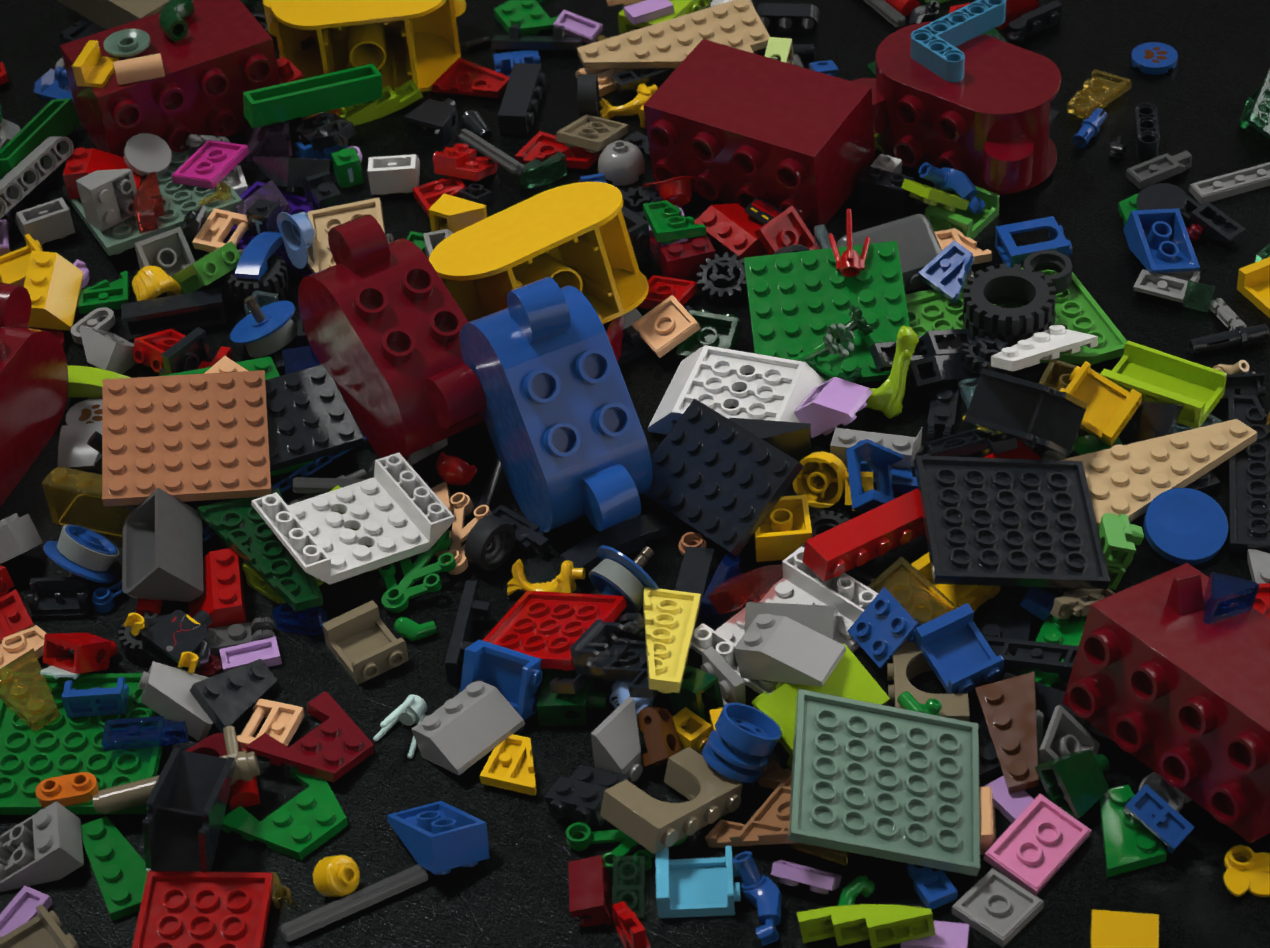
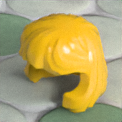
[132,266,182,301]

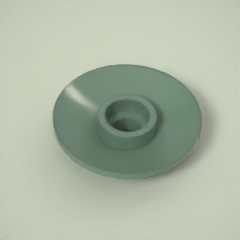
[103,29,151,57]

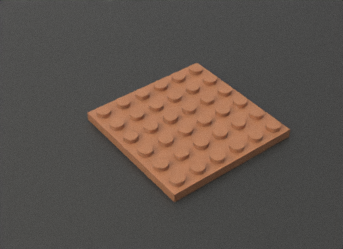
[102,370,271,507]

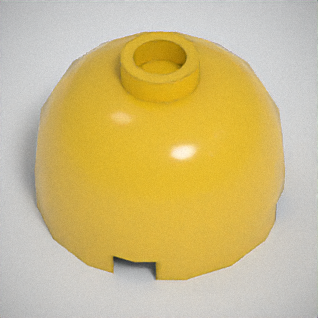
[792,451,847,508]

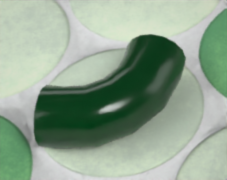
[159,0,195,41]

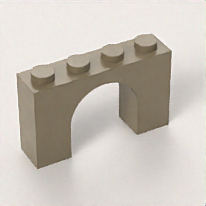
[887,640,970,722]
[600,747,743,854]

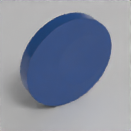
[1143,488,1228,565]

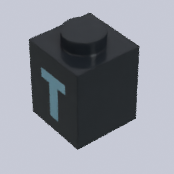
[245,198,281,236]

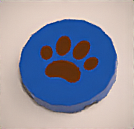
[1131,42,1178,75]

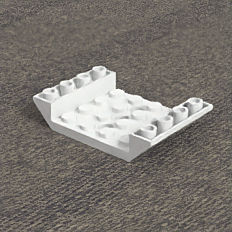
[648,345,826,435]
[251,453,455,584]
[690,546,878,695]

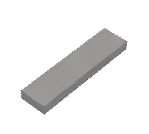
[1189,162,1270,204]

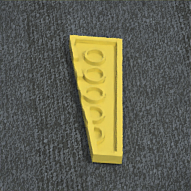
[643,587,701,693]

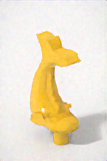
[599,83,658,120]
[507,559,585,596]

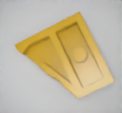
[480,734,537,796]

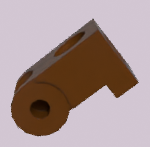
[637,707,682,767]

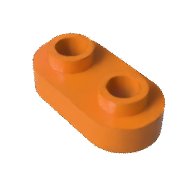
[35,772,99,808]

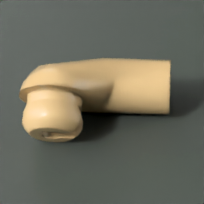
[1213,360,1250,375]

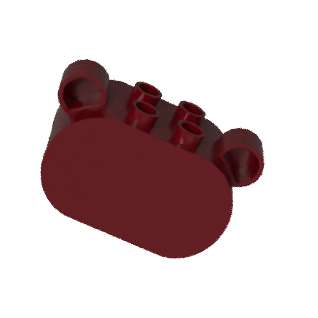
[851,21,1061,195]
[298,214,486,461]
[0,282,68,507]

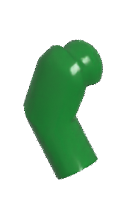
[394,617,437,641]
[897,691,942,716]
[838,875,875,906]

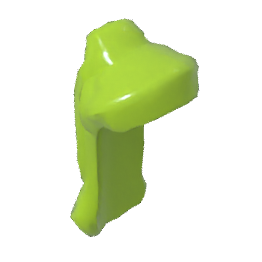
[865,326,919,419]

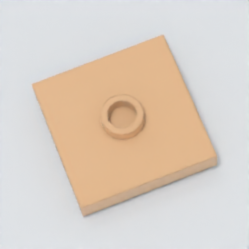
[631,295,701,358]

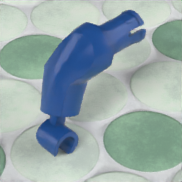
[919,162,985,214]
[732,851,782,946]

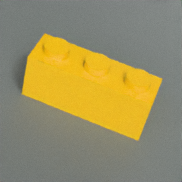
[24,251,83,331]

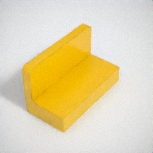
[72,40,119,88]

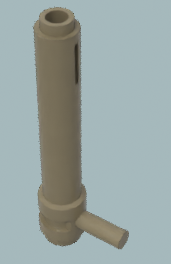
[93,726,260,814]

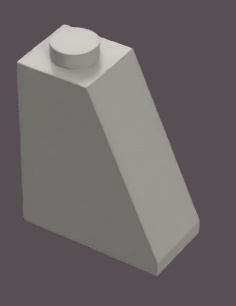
[138,661,213,742]

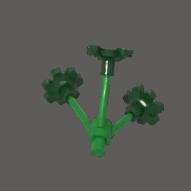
[789,304,873,383]

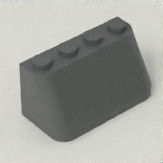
[836,214,942,292]
[122,488,204,602]

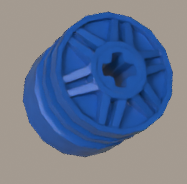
[702,703,782,783]

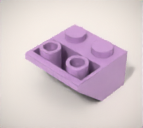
[794,377,873,438]

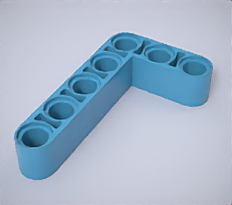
[911,0,1006,82]

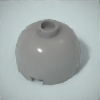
[598,140,645,186]

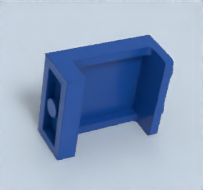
[915,603,1004,694]
[460,640,543,721]

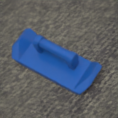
[34,67,74,103]

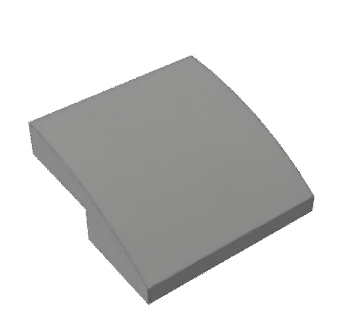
[1133,269,1200,303]
[58,423,102,472]

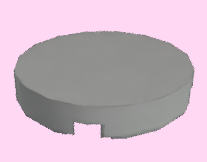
[124,133,172,177]

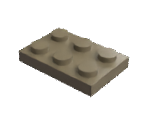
[556,114,629,153]

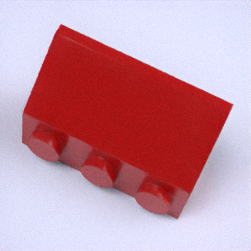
[695,203,768,260]
[188,548,247,629]

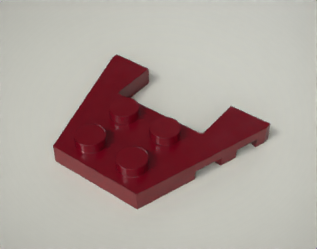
[246,691,374,783]

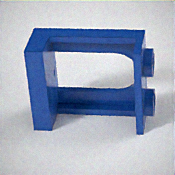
[995,216,1072,268]
[846,439,904,514]

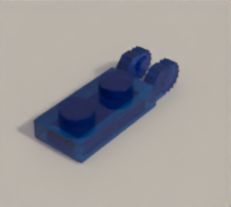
[701,553,741,625]

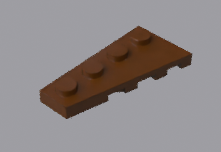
[975,672,1039,794]

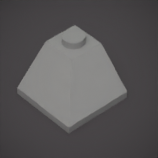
[79,325,137,375]
[591,696,643,782]

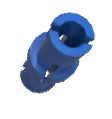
[1073,108,1107,148]

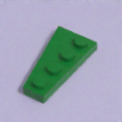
[81,816,148,921]

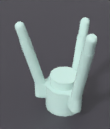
[373,694,427,759]

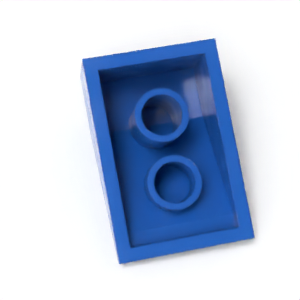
[1123,208,1200,273]
[387,801,490,875]

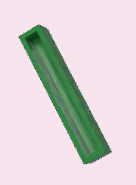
[243,63,382,128]
[0,98,80,188]

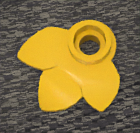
[1223,845,1270,897]

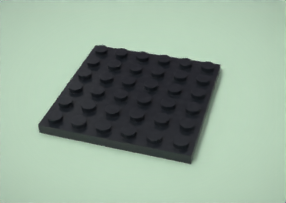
[914,455,1110,589]

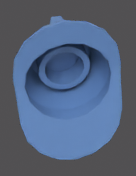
[277,212,315,269]

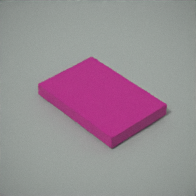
[172,140,249,189]

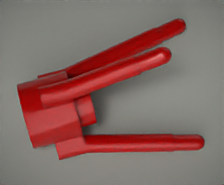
[828,209,870,277]

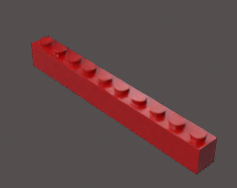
[802,440,1042,582]

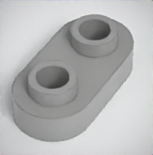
[71,307,116,345]

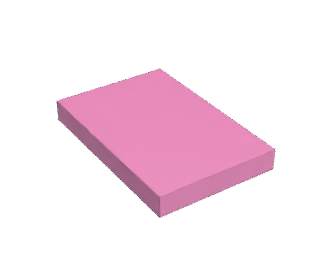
[983,794,1091,896]

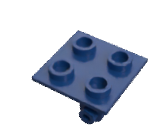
[493,50,540,77]
[848,587,918,669]

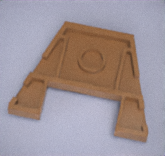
[705,760,799,848]

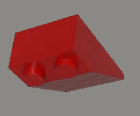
[63,148,144,199]

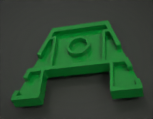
[494,0,572,36]
[221,766,348,861]

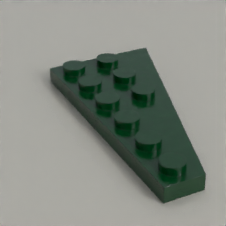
[198,488,323,612]

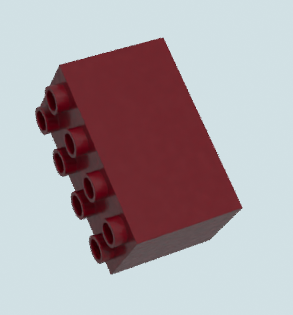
[60,0,281,157]
[643,39,876,233]
[1063,563,1270,843]

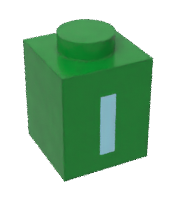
[331,148,364,189]

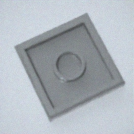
[952,868,1044,947]

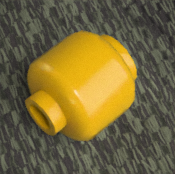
[313,855,360,897]

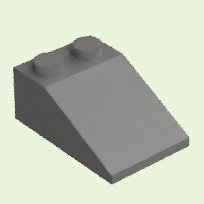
[734,614,846,687]

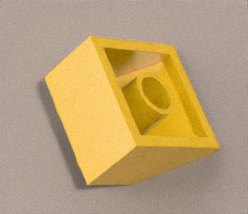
[753,495,812,562]

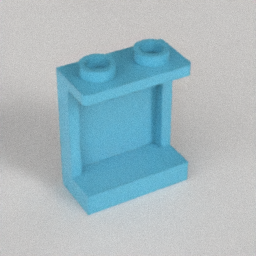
[656,846,741,918]

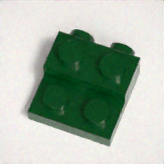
[676,310,742,360]

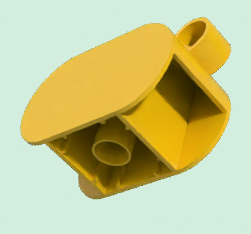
[263,0,466,92]
[429,182,649,324]

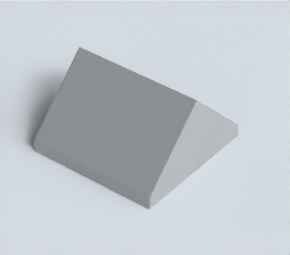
[134,227,195,276]
[1039,705,1100,780]

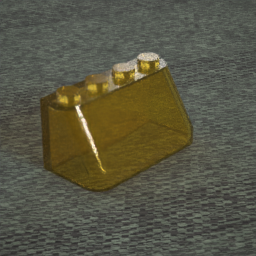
[42,467,138,537]

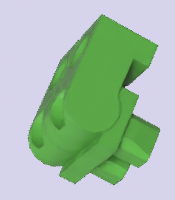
[1098,513,1144,590]

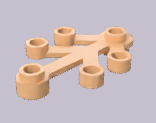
[433,492,493,575]

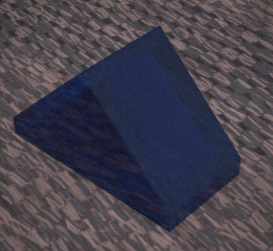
[1203,572,1259,625]

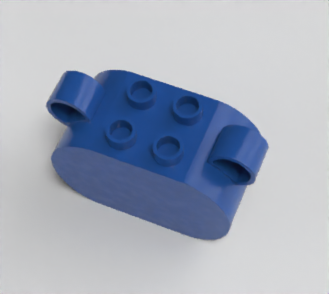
[460,277,652,532]

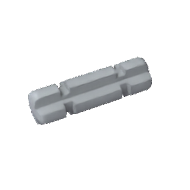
[186,134,230,149]
[1210,298,1247,331]

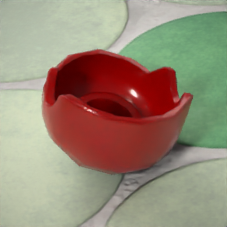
[436,452,478,486]

